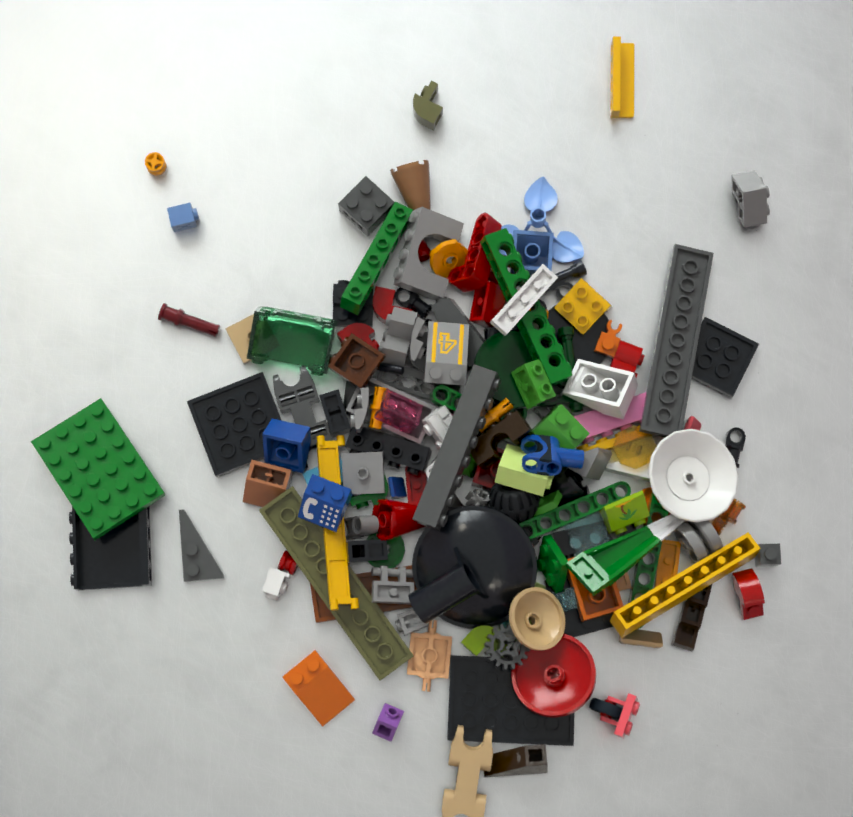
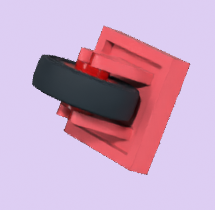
[589,693,640,739]

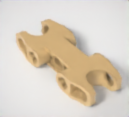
[442,725,493,817]

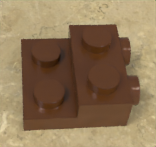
[328,333,386,388]

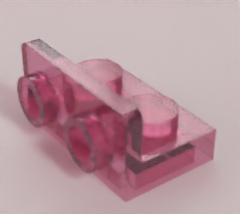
[374,389,423,434]

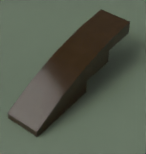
[672,584,712,652]

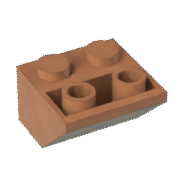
[243,460,293,507]

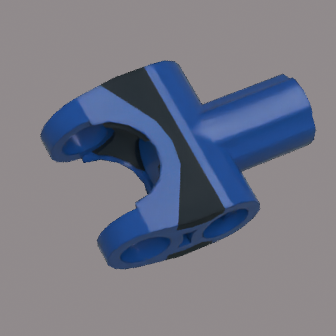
[521,435,584,476]

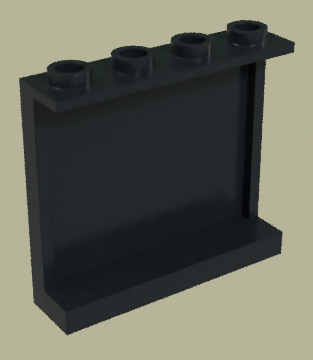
[69,506,152,591]

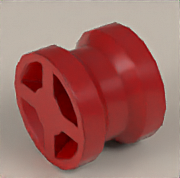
[278,550,298,575]

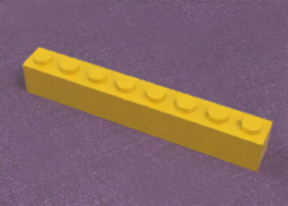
[610,532,761,638]

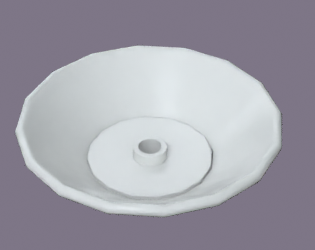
[648,429,739,523]

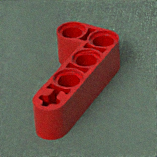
[447,212,502,293]

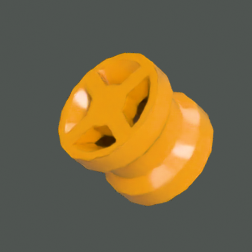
[145,152,167,176]

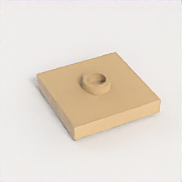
[225,310,280,364]

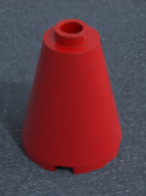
[372,499,426,540]

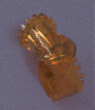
[712,499,746,535]

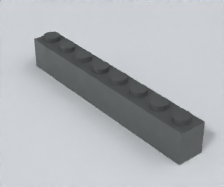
[412,364,501,531]

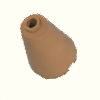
[390,160,431,211]

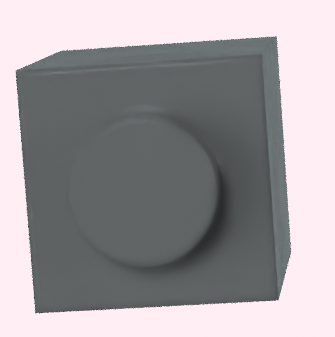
[755,543,781,567]

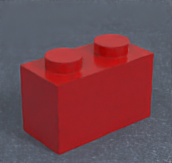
[469,281,505,328]

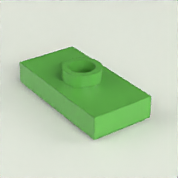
[525,490,562,521]

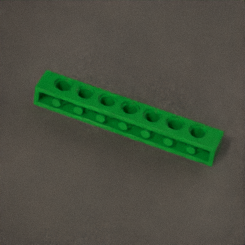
[480,228,573,386]

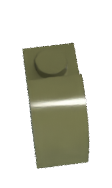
[413,80,443,131]

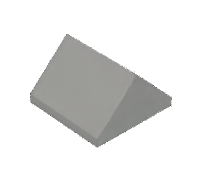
[567,447,612,480]

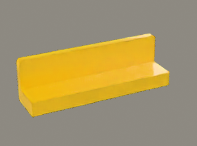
[610,36,634,118]

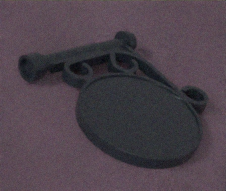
[539,260,612,364]

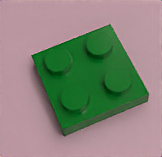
[537,534,568,593]

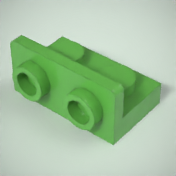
[511,359,556,410]

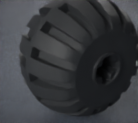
[489,483,540,522]

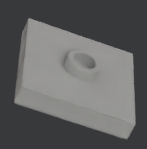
[341,452,385,494]

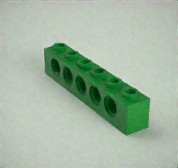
[340,201,413,315]

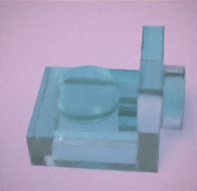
[552,587,577,611]

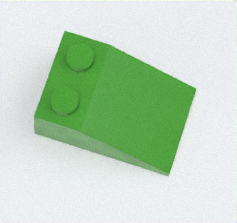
[516,404,590,449]

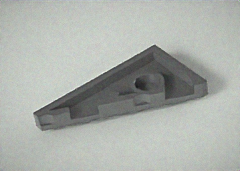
[179,509,224,582]

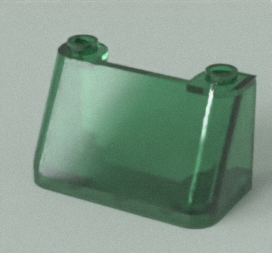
[247,306,338,376]

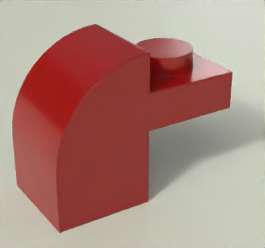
[373,286,412,324]
[337,323,379,350]
[732,568,765,620]

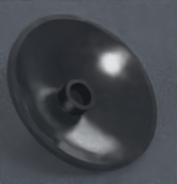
[408,505,537,629]

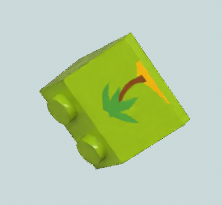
[599,490,650,535]

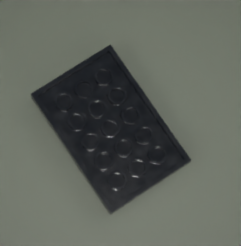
[447,655,574,746]

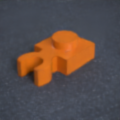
[594,320,622,358]

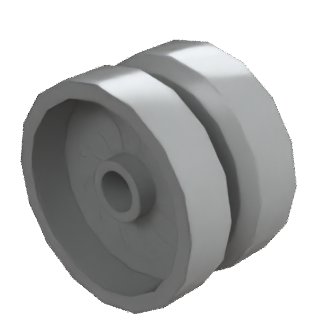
[673,520,723,563]

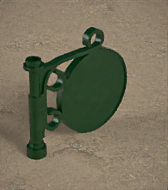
[474,326,585,419]

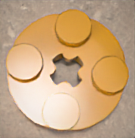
[429,239,468,278]

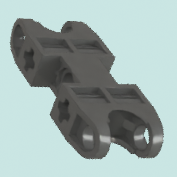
[273,366,333,468]

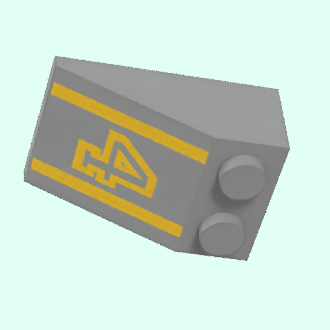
[423,321,469,386]

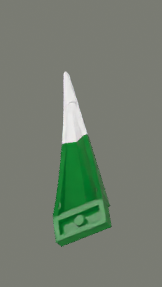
[567,514,686,596]

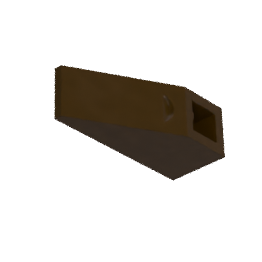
[484,744,548,778]

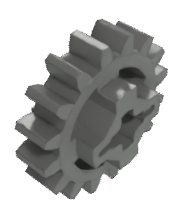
[484,624,530,670]

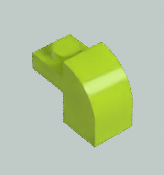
[461,625,508,658]

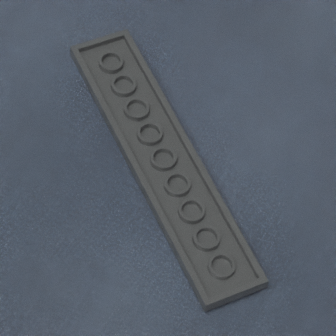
[639,244,714,437]

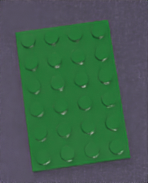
[31,398,165,540]

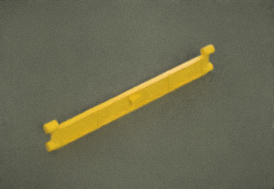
[316,435,359,611]

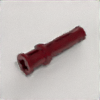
[158,303,220,337]

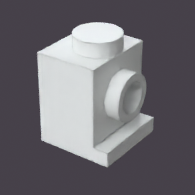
[262,567,291,601]

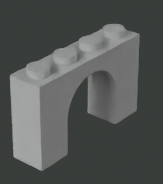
[393,207,464,301]

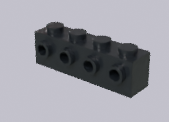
[345,427,432,476]

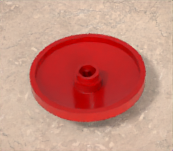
[511,634,596,717]

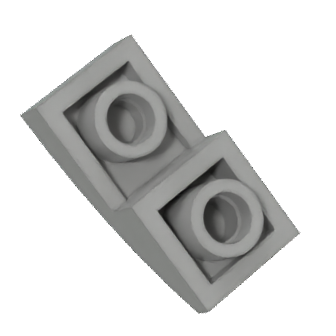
[410,317,427,361]
[350,387,370,433]

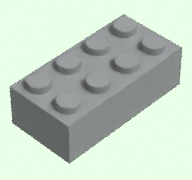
[346,378,437,445]

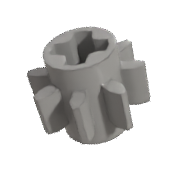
[465,489,490,507]

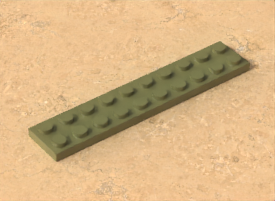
[259,486,414,680]

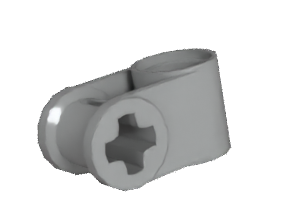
[344,515,379,540]

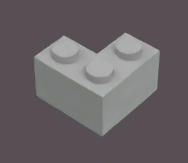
[731,170,770,228]
[378,307,418,366]

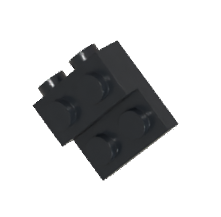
[332,280,374,327]

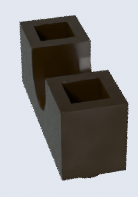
[471,410,535,470]

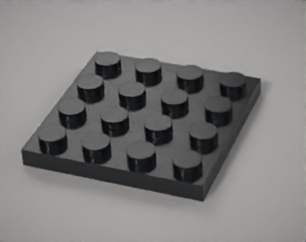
[187,372,282,477]

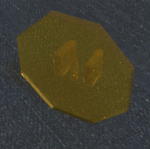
[613,425,657,469]

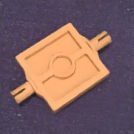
[407,620,452,692]

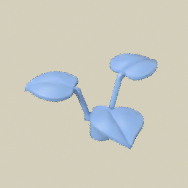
[499,177,584,263]

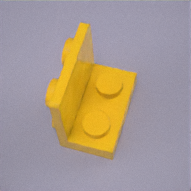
[555,278,612,334]

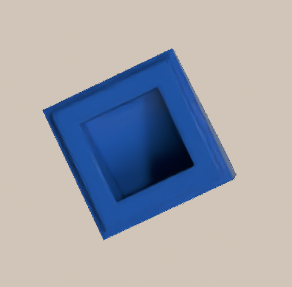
[388,477,407,500]

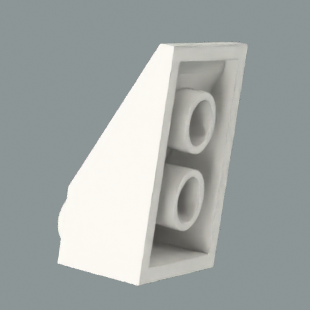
[562,359,638,419]

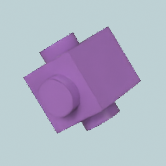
[372,703,404,742]

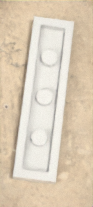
[490,264,558,336]

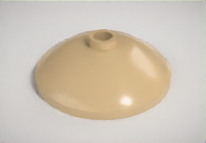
[509,587,565,651]

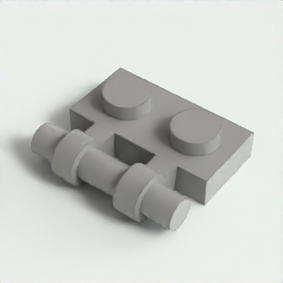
[371,566,414,605]

